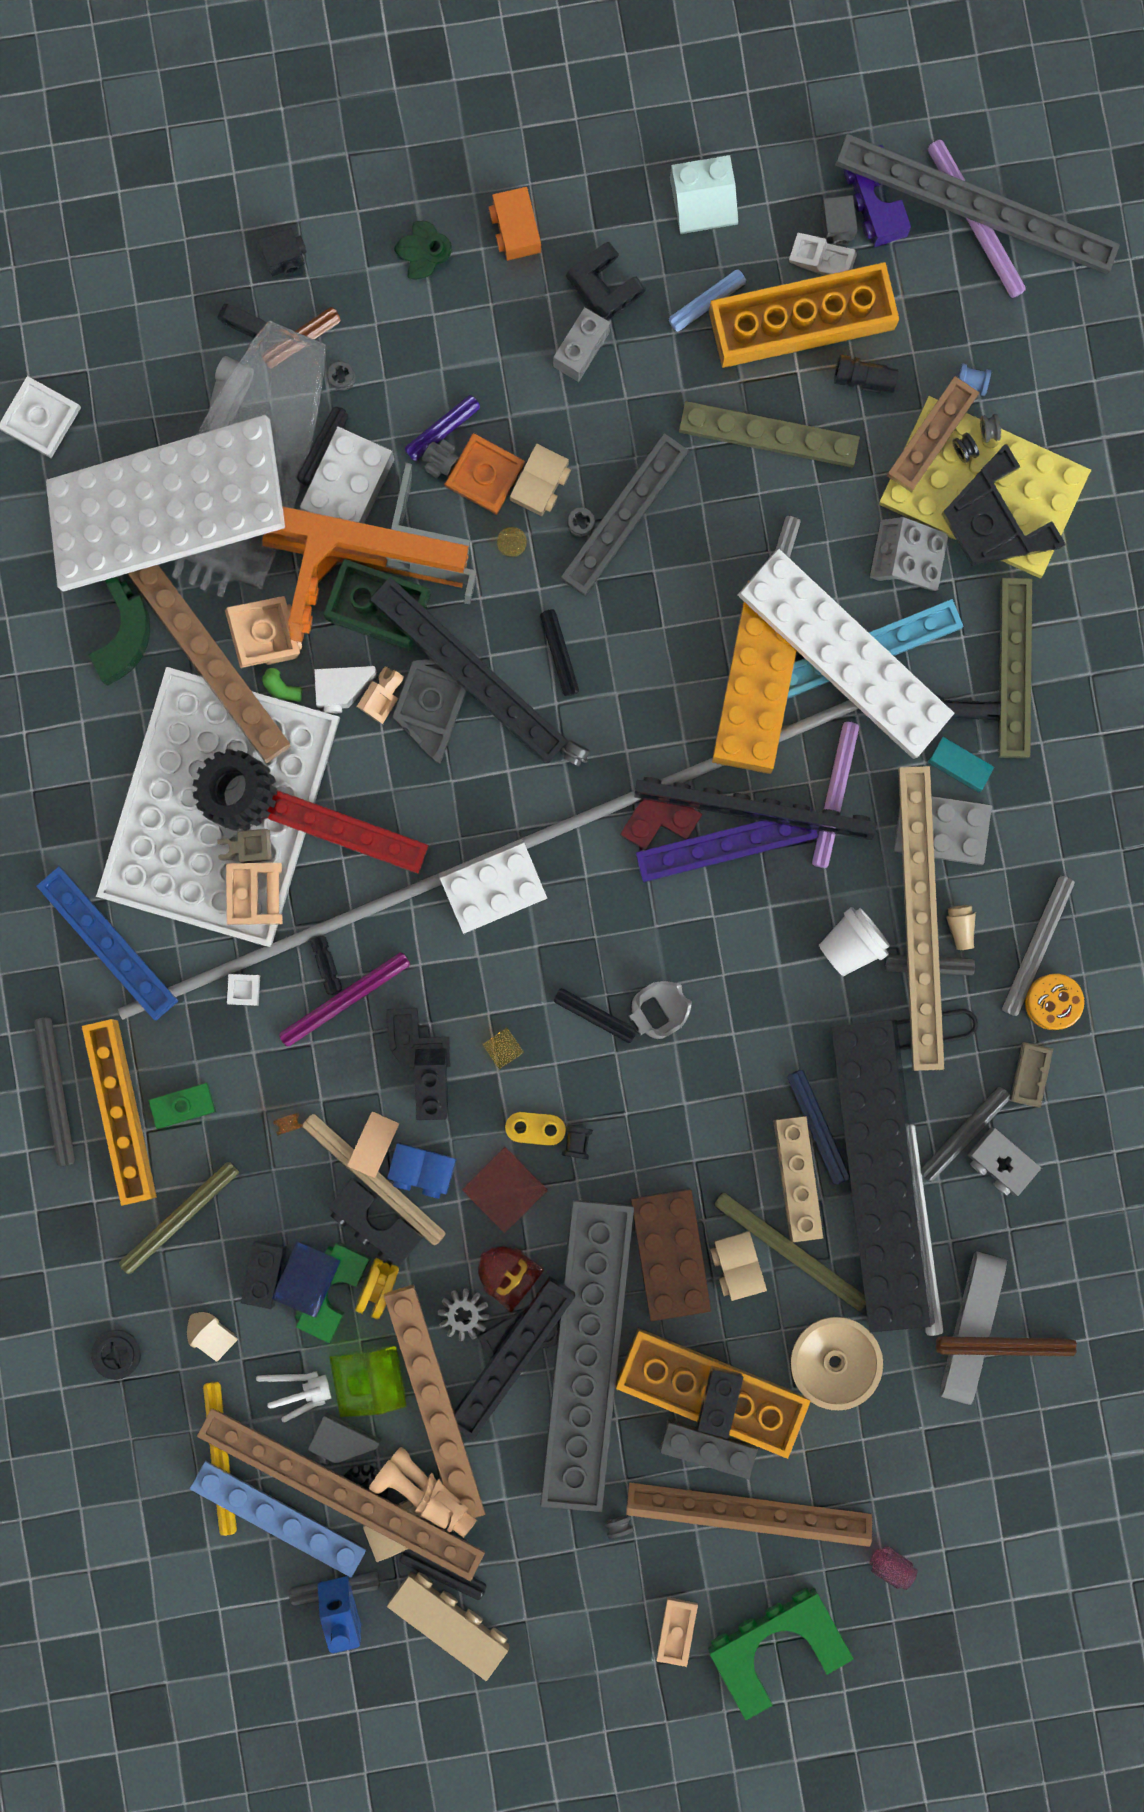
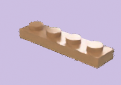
[887,376,980,492]

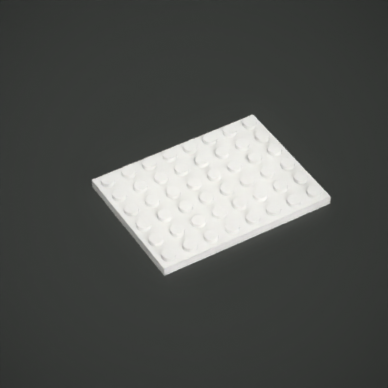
[96,667,340,948]

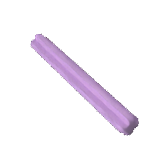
[812,722,859,868]

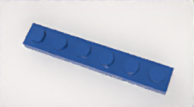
[36,866,179,1021]

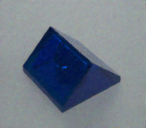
[272,1241,341,1318]

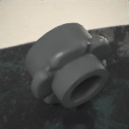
[562,740,590,766]

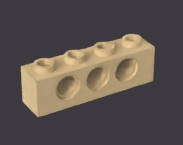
[773,1116,823,1242]

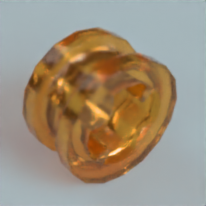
[273,1113,303,1136]

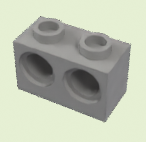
[553,307,610,382]

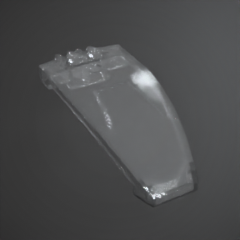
[172,321,326,597]

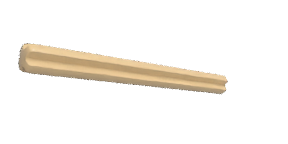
[302,1114,445,1246]

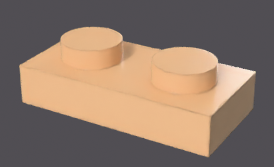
[656,1597,698,1667]

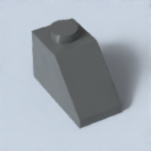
[308,1413,381,1464]

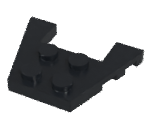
[942,444,1066,566]

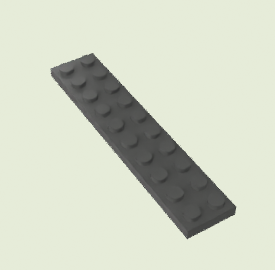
[540,1200,634,1512]

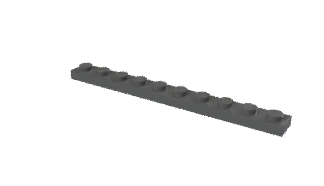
[835,134,1120,274]

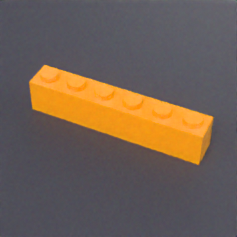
[82,1019,157,1206]

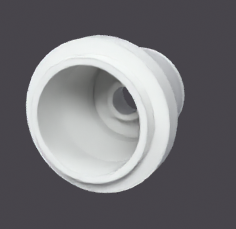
[819,907,890,976]

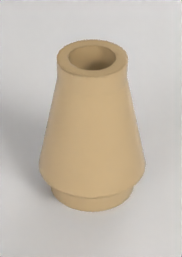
[946,905,976,950]

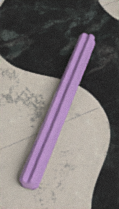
[928,140,1026,298]

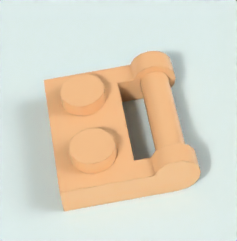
[226,863,283,925]

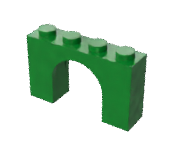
[708,1588,854,1720]

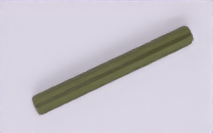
[119,1162,239,1274]

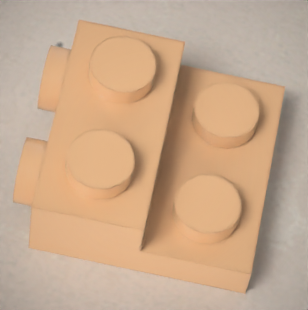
[225,596,302,668]

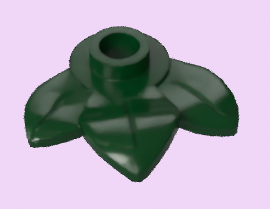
[394,221,452,280]

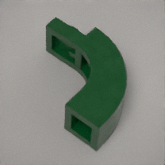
[88,576,150,686]

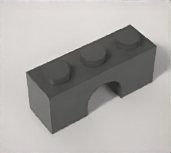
[659,1419,758,1480]

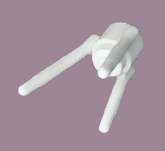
[256,1371,332,1422]

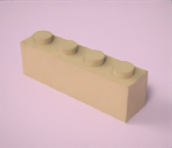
[387,1571,509,1681]

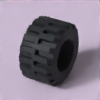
[193,749,277,831]

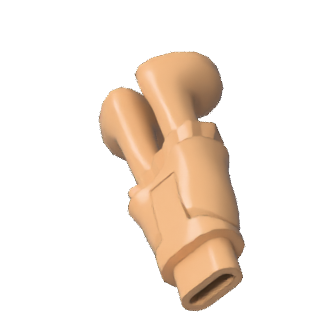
[369,1447,477,1538]

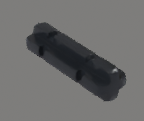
[310,936,342,994]

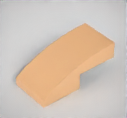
[347,1112,400,1179]

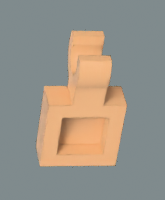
[356,666,404,724]

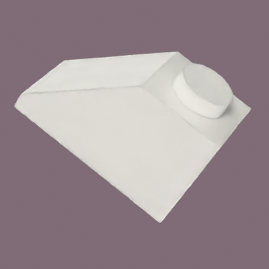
[314,666,377,714]

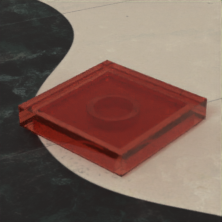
[462,1147,548,1233]

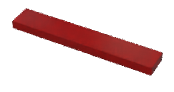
[262,790,429,874]

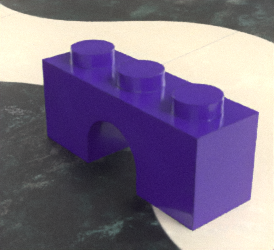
[843,144,911,247]

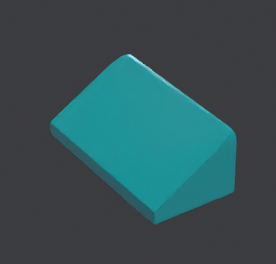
[927,737,994,793]

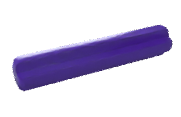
[405,395,480,461]

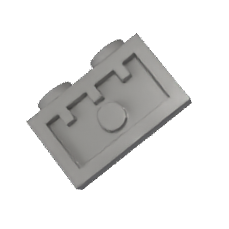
[870,517,948,591]

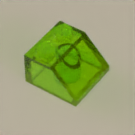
[329,1346,407,1417]

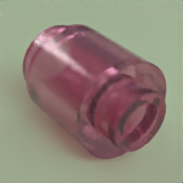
[870,1546,918,1590]

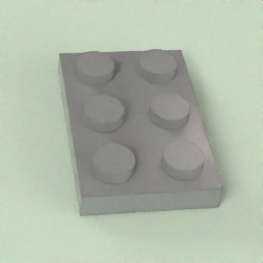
[893,796,992,865]

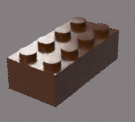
[630,1188,711,1321]

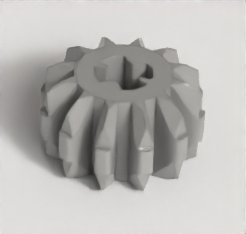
[438,1288,490,1341]

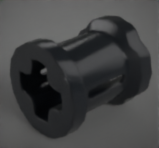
[562,1126,593,1160]

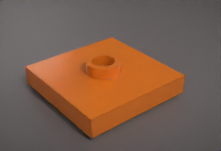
[444,433,525,515]

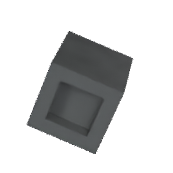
[821,195,857,246]

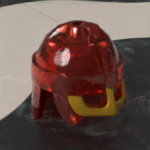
[478,1246,544,1312]

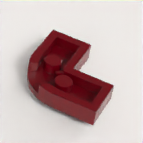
[620,800,703,850]

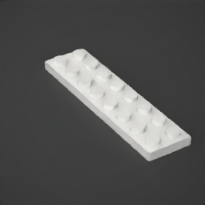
[738,549,954,759]

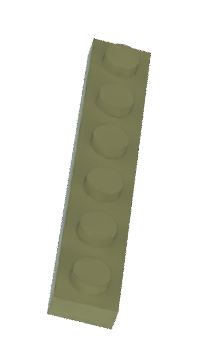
[679,401,860,468]
[998,578,1032,758]

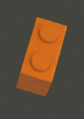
[488,187,541,261]

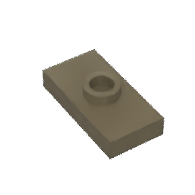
[1010,1042,1053,1108]

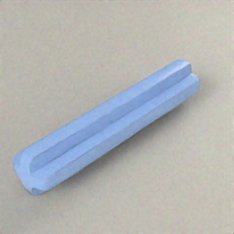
[669,270,746,332]

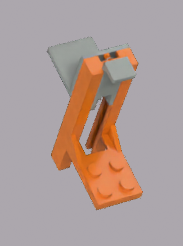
[262,463,476,642]

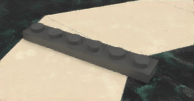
[561,433,689,596]

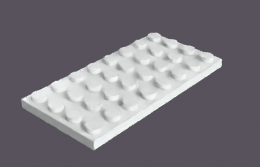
[46,415,285,592]

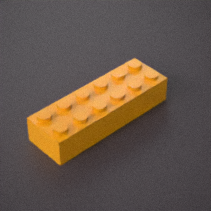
[709,262,899,368]
[712,580,796,774]
[615,1328,811,1459]

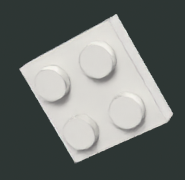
[0,376,81,458]

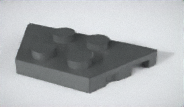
[393,653,479,764]

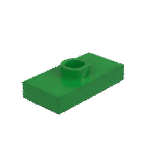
[148,1083,216,1129]

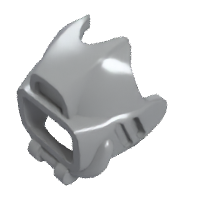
[628,981,692,1039]

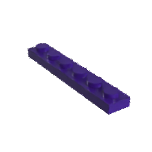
[636,808,818,883]

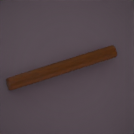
[935,1336,1077,1356]

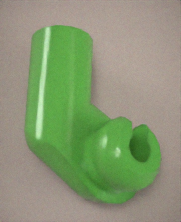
[262,668,302,702]

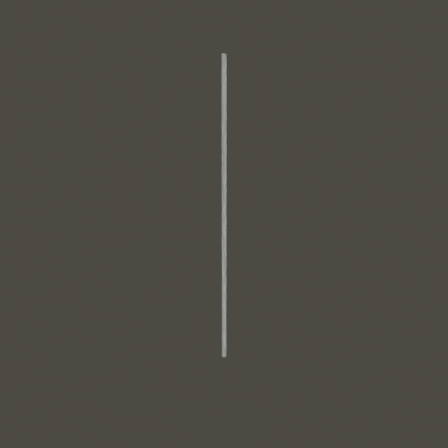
[118,700,859,1020]

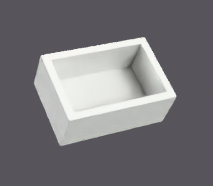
[300,427,394,524]
[438,839,547,934]

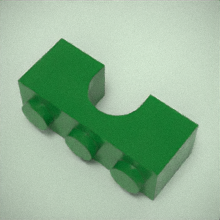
[294,1242,371,1343]

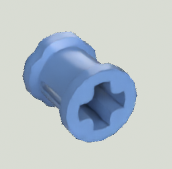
[957,363,991,396]

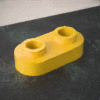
[505,1112,566,1145]

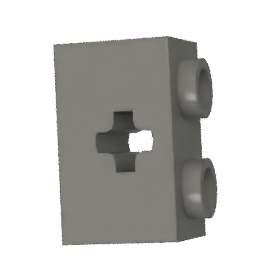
[967,1128,1042,1196]

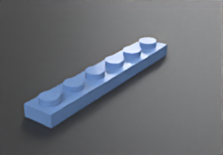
[190,1460,366,1577]

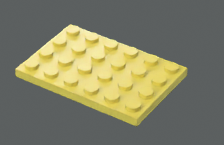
[878,396,1091,579]

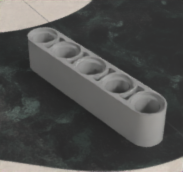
[940,1251,1007,1405]

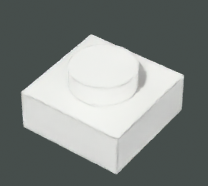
[227,974,260,1006]

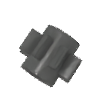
[422,439,459,479]

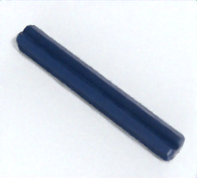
[787,1070,850,1184]

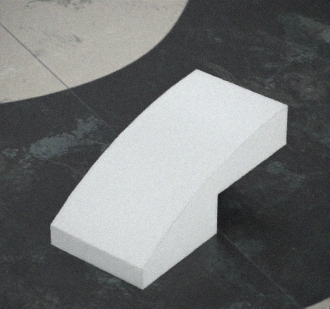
[789,233,857,275]

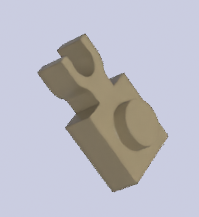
[217,829,272,863]

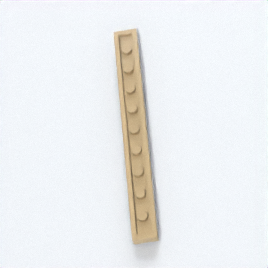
[898,766,944,1071]

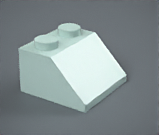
[670,155,738,234]

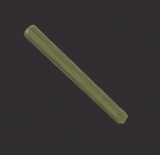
[715,1193,866,1311]

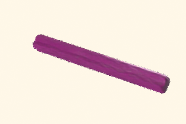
[279,952,410,1047]

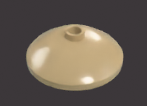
[791,1317,883,1410]

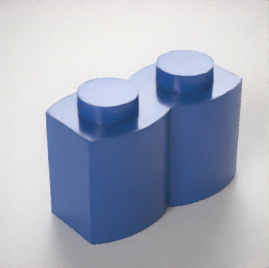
[387,1143,457,1199]

